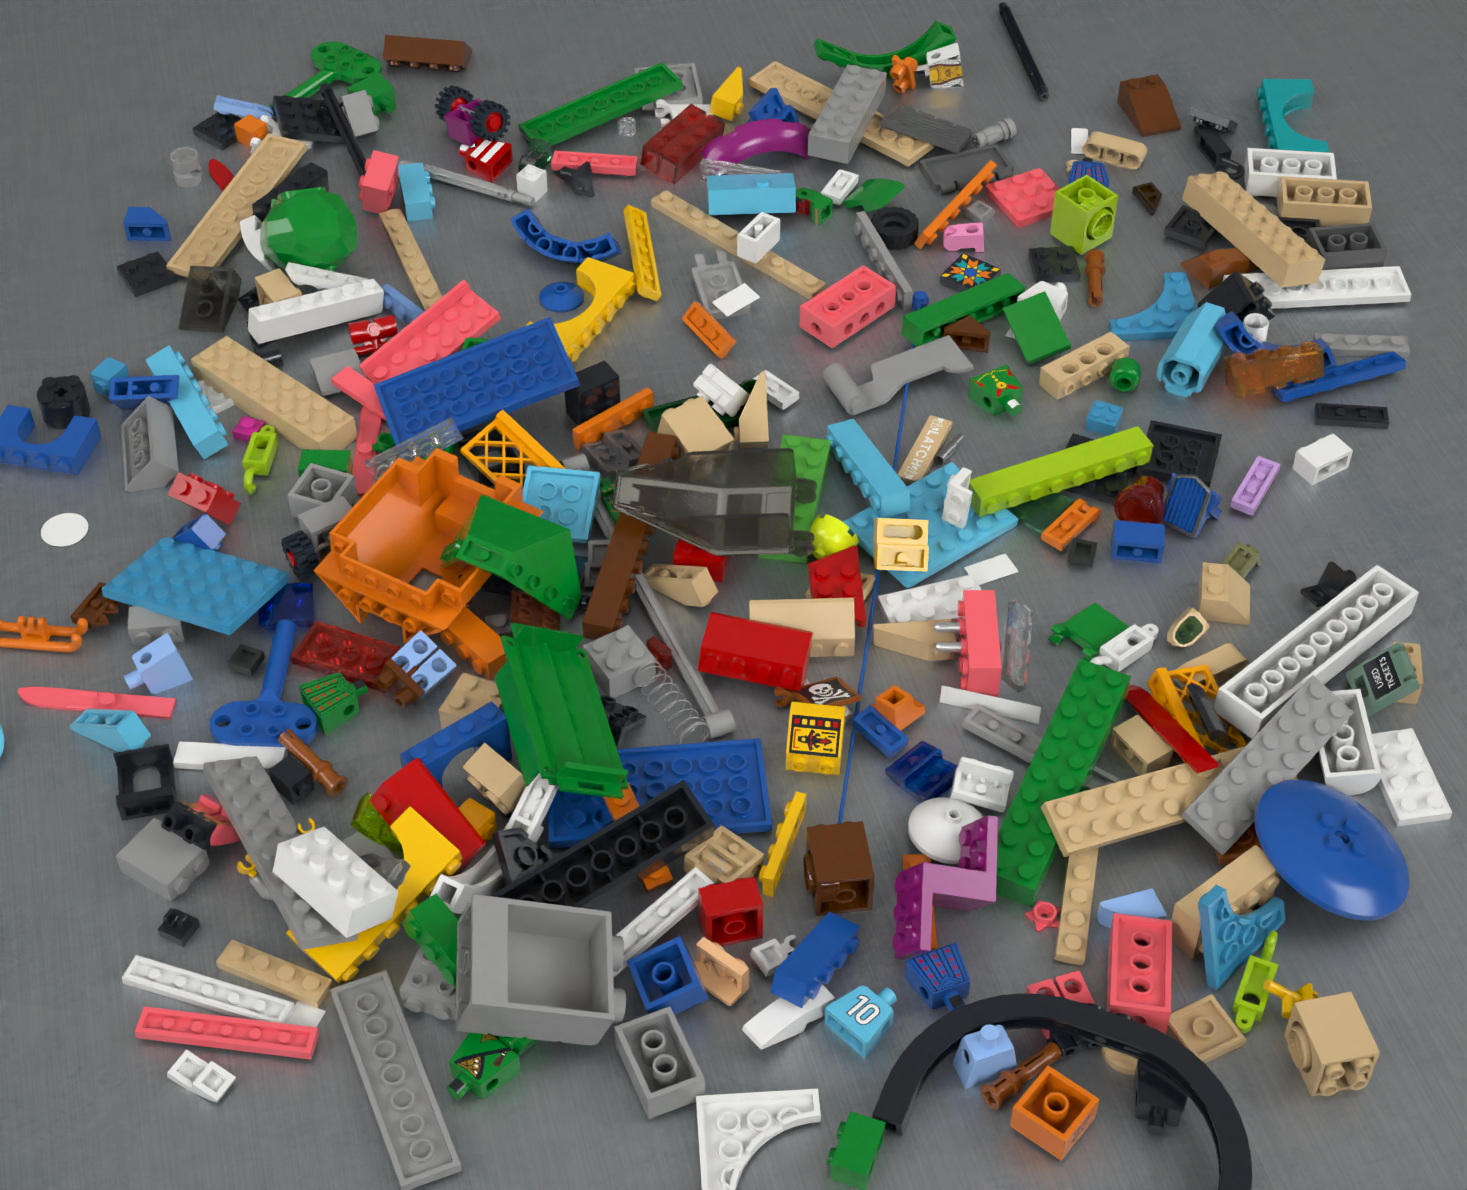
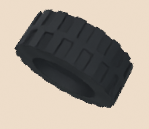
[871,207,919,250]

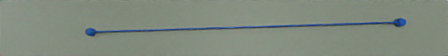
[837,291,929,824]

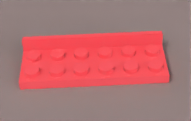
[359,280,502,384]

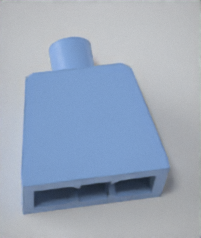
[124,633,193,694]
[952,1024,1017,1089]

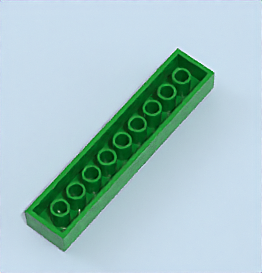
[996,659,1131,907]

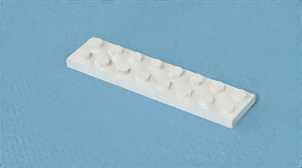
[1223,266,1411,309]

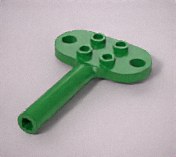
[270,41,382,117]

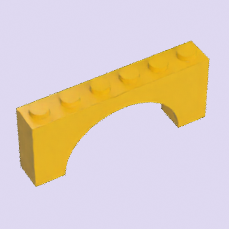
[526,257,636,363]
[286,807,462,985]

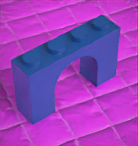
[0,405,102,475]
[400,701,512,788]

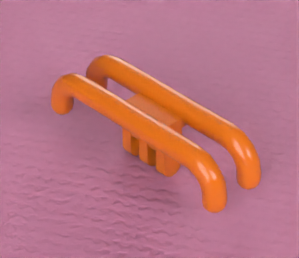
[0,616,88,653]

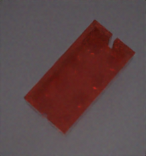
[640,104,725,185]

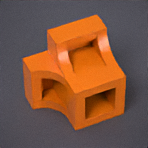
[872,685,925,731]

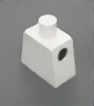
[1017,281,1068,321]

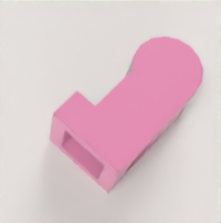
[943,222,984,252]

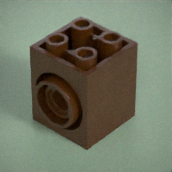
[803,821,875,916]

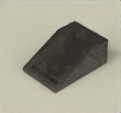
[178,266,242,333]

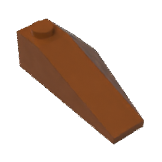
[1181,248,1260,290]

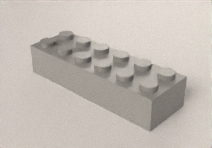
[808,65,887,164]

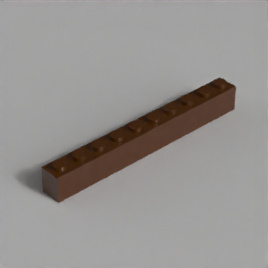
[582,431,680,640]

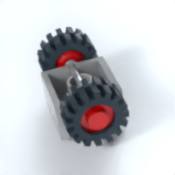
[281,496,352,580]

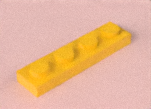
[759,791,807,897]

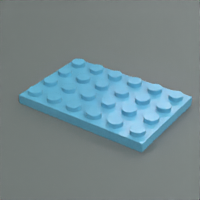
[843,462,1018,589]

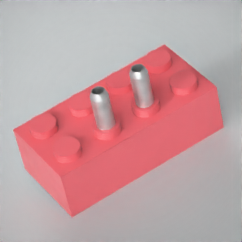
[934,590,1002,697]

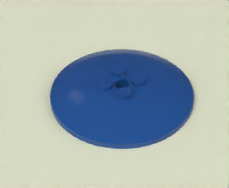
[1254,780,1409,921]

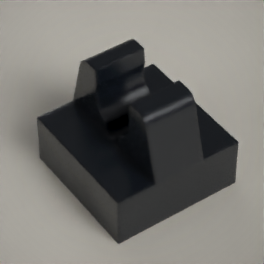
[158,908,200,947]

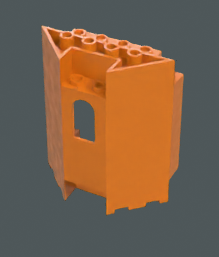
[313,448,544,644]

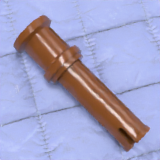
[1085,249,1105,307]
[278,729,348,797]
[980,1042,1062,1110]

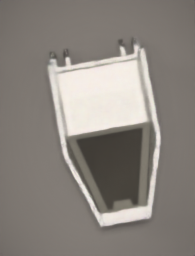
[612,448,817,557]

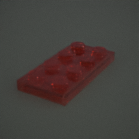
[291,621,402,693]

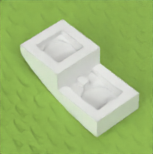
[167,1049,236,1103]

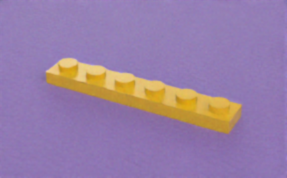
[623,204,661,301]

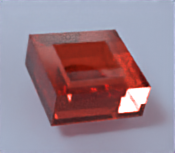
[646,636,672,673]

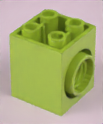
[1050,175,1118,255]

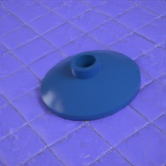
[539,282,584,313]

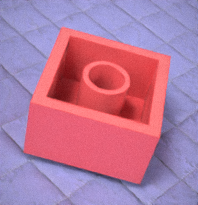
[359,150,399,214]

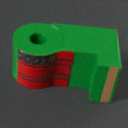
[796,188,833,226]

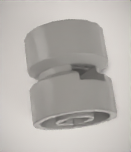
[170,147,203,188]

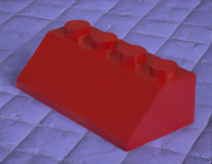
[698,612,813,692]
[369,758,486,876]

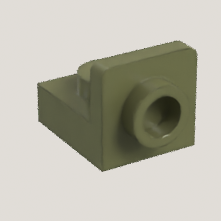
[1221,542,1262,579]

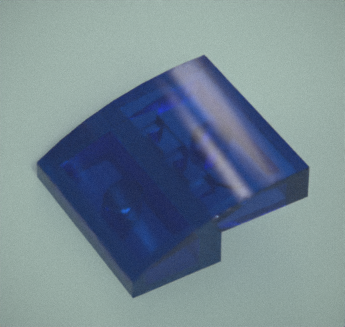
[258,583,314,631]
[885,741,957,803]

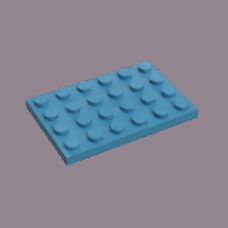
[102,536,290,635]

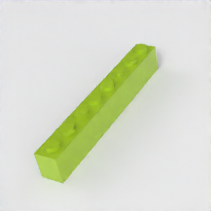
[968,426,1153,517]

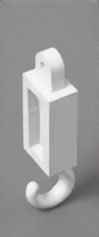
[1090,624,1159,672]

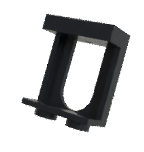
[458,429,525,488]
[113,744,177,821]

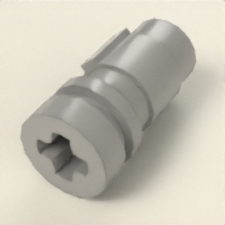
[971,117,1017,148]

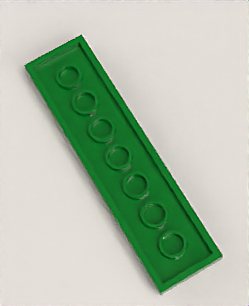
[518,62,683,152]

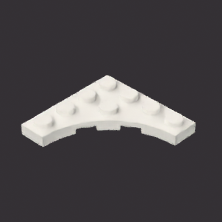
[696,1088,821,1190]

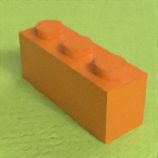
[440,606,509,681]

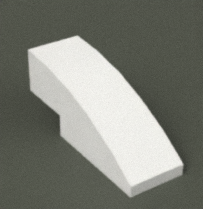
[240,215,276,272]
[742,985,835,1050]

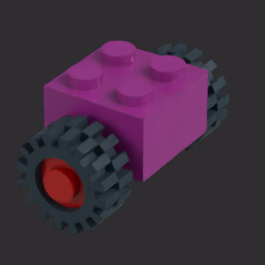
[435,85,510,147]

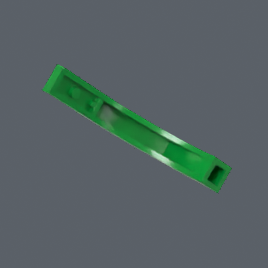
[813,20,957,80]

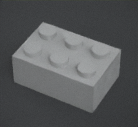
[614,1006,705,1119]

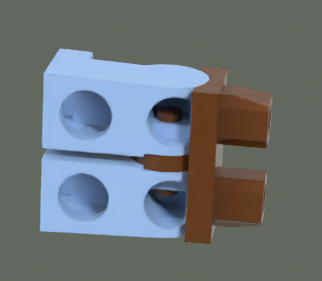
[375,630,457,709]

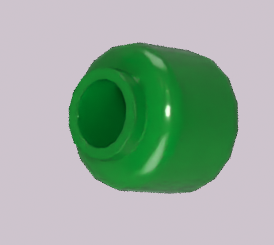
[1109,357,1141,392]

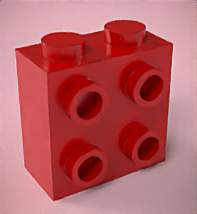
[167,472,241,525]

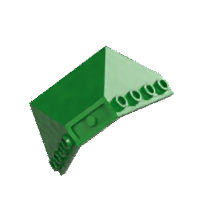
[440,494,582,620]

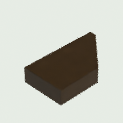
[1132,182,1162,216]

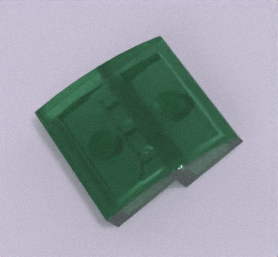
[1006,492,1074,534]

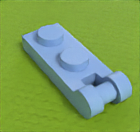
[214,95,274,119]

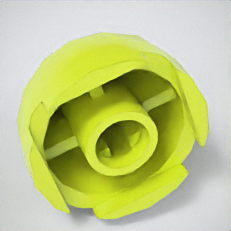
[809,514,859,559]

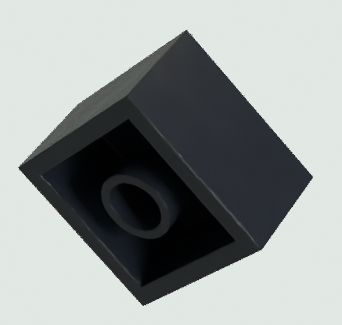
[565,360,621,426]

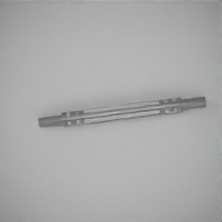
[400,160,535,206]

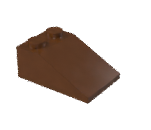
[1117,74,1181,137]

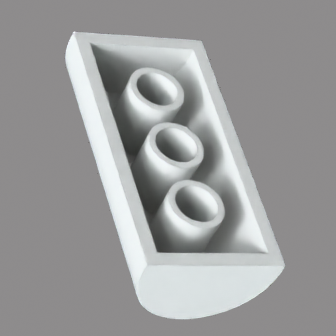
[1318,689,1382,796]

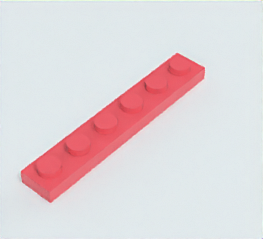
[135,1006,319,1060]

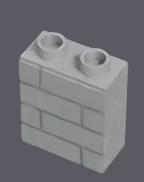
[456,894,626,1046]

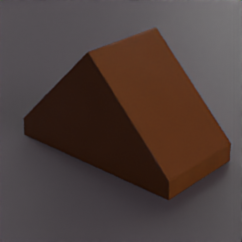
[943,315,990,353]

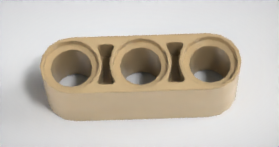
[1083,131,1147,170]
[1174,643,1249,693]

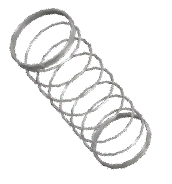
[632,660,710,744]

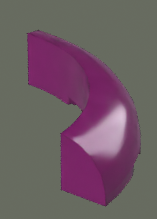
[701,119,811,175]

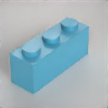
[399,162,436,222]

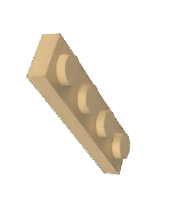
[216,939,333,1008]

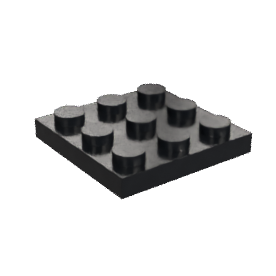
[272,95,344,144]
[1137,420,1222,488]
[1064,433,1138,507]

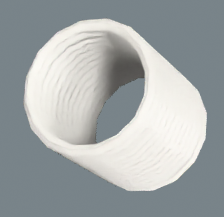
[1243,313,1269,342]

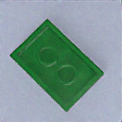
[1003,291,1071,366]

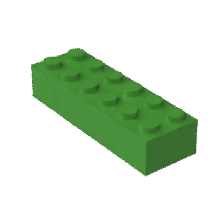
[758,434,831,564]

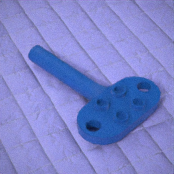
[210,619,318,751]

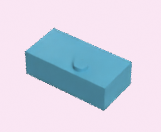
[707,173,796,215]

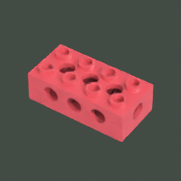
[800,265,896,348]
[1106,913,1172,1034]

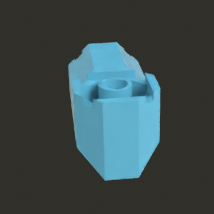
[1157,302,1228,398]

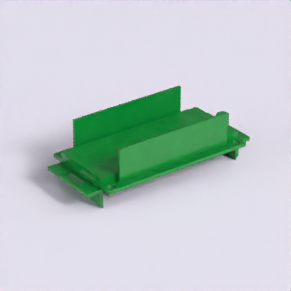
[494,623,629,799]

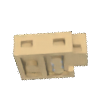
[683,825,765,884]

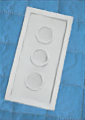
[877,574,981,623]
[1372,728,1452,827]

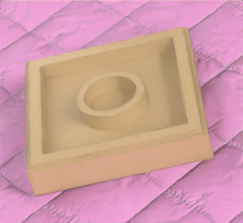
[1167,994,1246,1064]

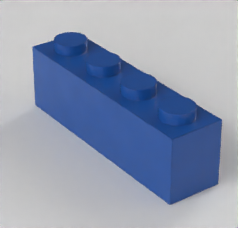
[770,912,860,1008]

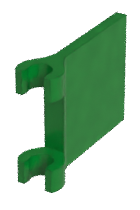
[1048,603,1129,662]

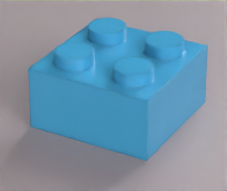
[1085,400,1124,436]

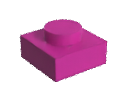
[232,416,265,442]

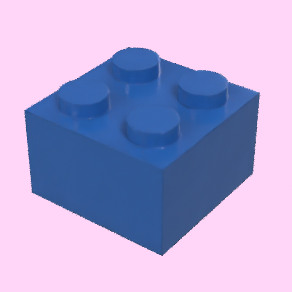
[627,936,709,1015]

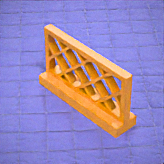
[460,410,566,492]
[1146,664,1246,763]

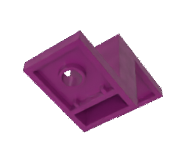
[892,815,998,960]

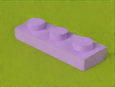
[1230,456,1280,516]

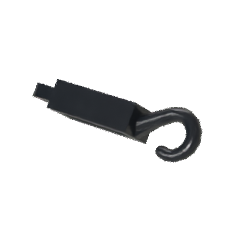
[1194,125,1245,180]

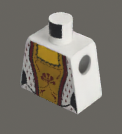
[916,43,964,88]

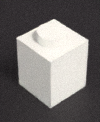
[516,164,548,203]

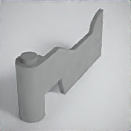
[823,335,974,415]

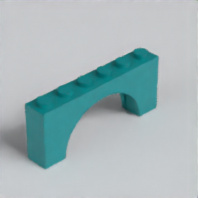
[1256,79,1330,153]

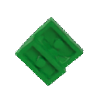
[843,179,905,212]

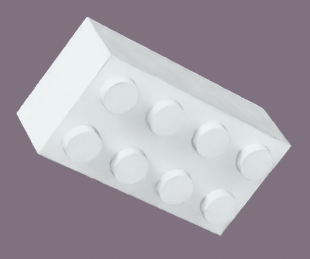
[1244,148,1337,197]
[273,827,398,938]

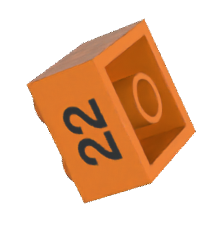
[1010,1065,1100,1161]

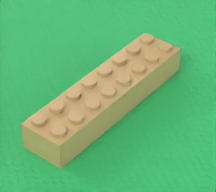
[1182,172,1325,288]
[191,336,357,450]

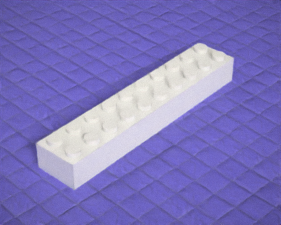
[1213,565,1419,739]

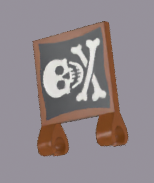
[774,676,861,707]

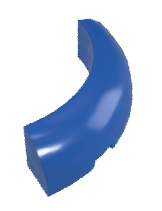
[510,209,622,264]
[1216,311,1337,376]

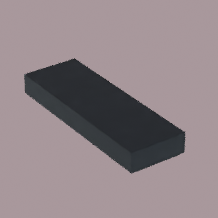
[1314,403,1389,429]

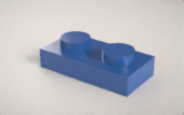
[851,705,909,759]

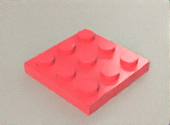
[985,168,1060,228]

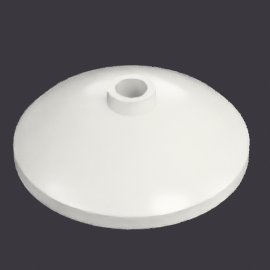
[908,798,984,864]

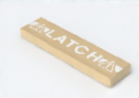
[897,415,952,485]

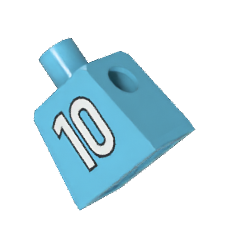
[824,985,897,1059]

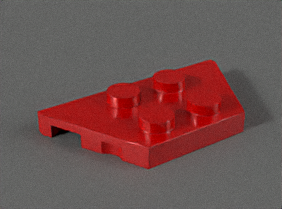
[808,546,866,627]

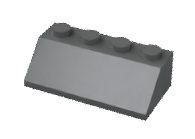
[121,396,179,492]

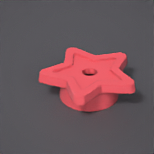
[1025,900,1061,932]

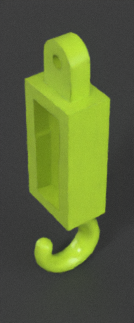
[242,425,279,495]
[1232,930,1279,1033]

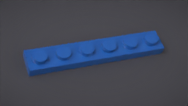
[1271,351,1406,402]

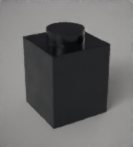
[269,755,315,805]

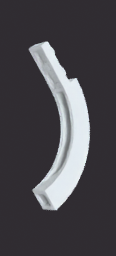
[430,769,559,914]

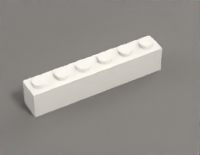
[248,278,384,344]

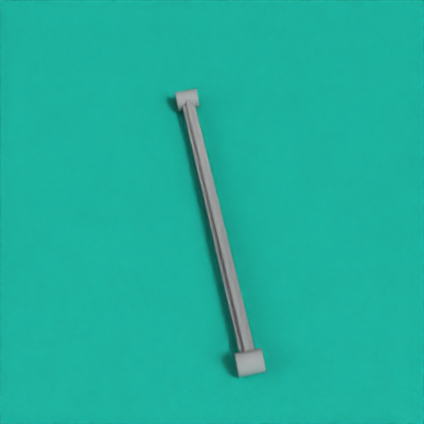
[559,453,736,740]

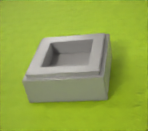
[964,200,995,223]

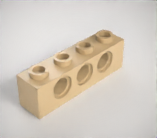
[1039,332,1130,400]

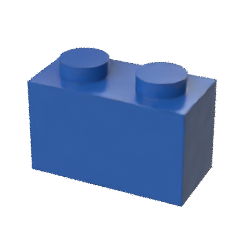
[1111,520,1165,563]

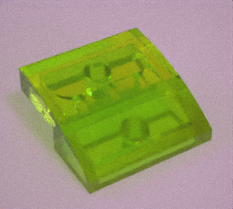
[350,792,403,852]

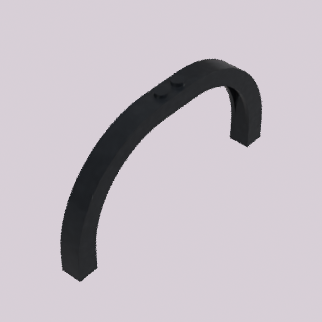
[872,993,1252,1190]

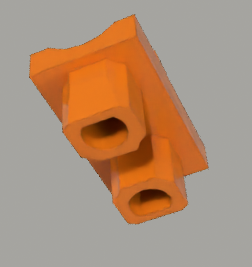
[889,55,918,94]

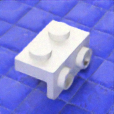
[942,467,973,529]
[950,757,1014,813]

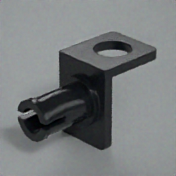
[559,161,595,198]
[1300,561,1356,607]

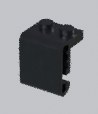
[1197,272,1275,323]

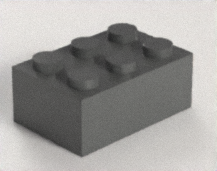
[1306,222,1387,270]

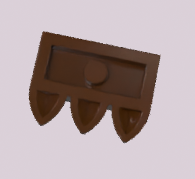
[70,582,122,631]

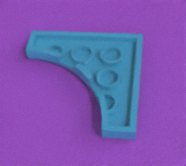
[1108,272,1197,341]
[1198,885,1286,991]

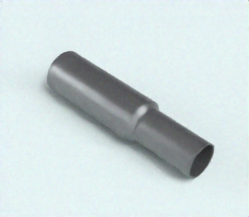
[934,433,965,465]

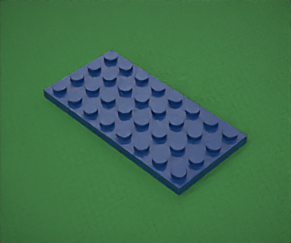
[374,317,580,455]
[547,738,772,849]

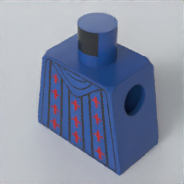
[1068,157,1110,189]
[904,942,970,1012]

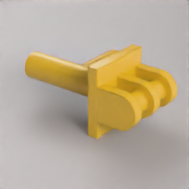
[1263,979,1318,1019]

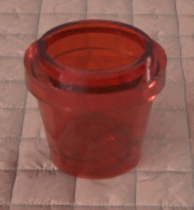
[1114,476,1165,524]

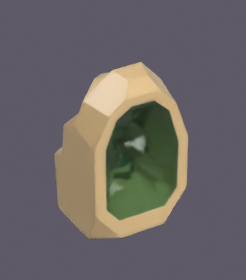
[1167,608,1210,648]

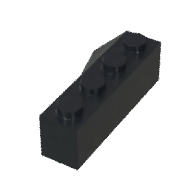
[252,162,329,222]

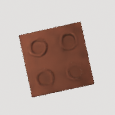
[510,590,560,634]

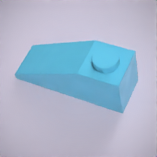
[69,709,151,752]

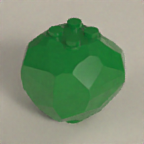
[260,187,358,272]

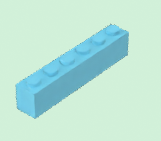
[146,345,229,460]
[825,419,911,518]

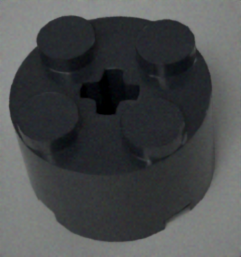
[37,375,91,429]

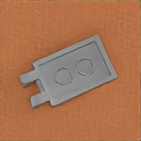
[691,250,751,319]

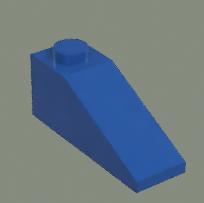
[109,375,180,409]

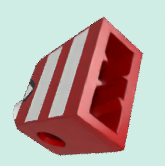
[459,138,513,183]

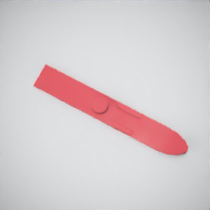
[352,406,382,496]
[18,687,176,719]

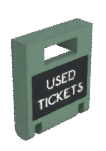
[1345,643,1420,717]

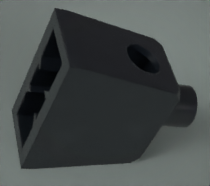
[1134,1059,1189,1136]

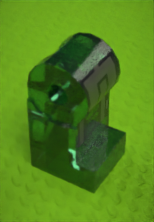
[518,138,552,172]

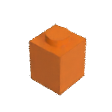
[234,114,268,148]

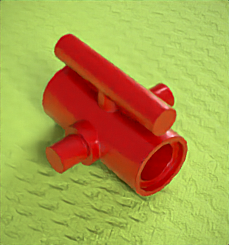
[348,315,398,356]

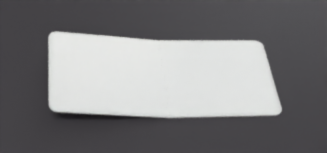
[1071,128,1088,154]

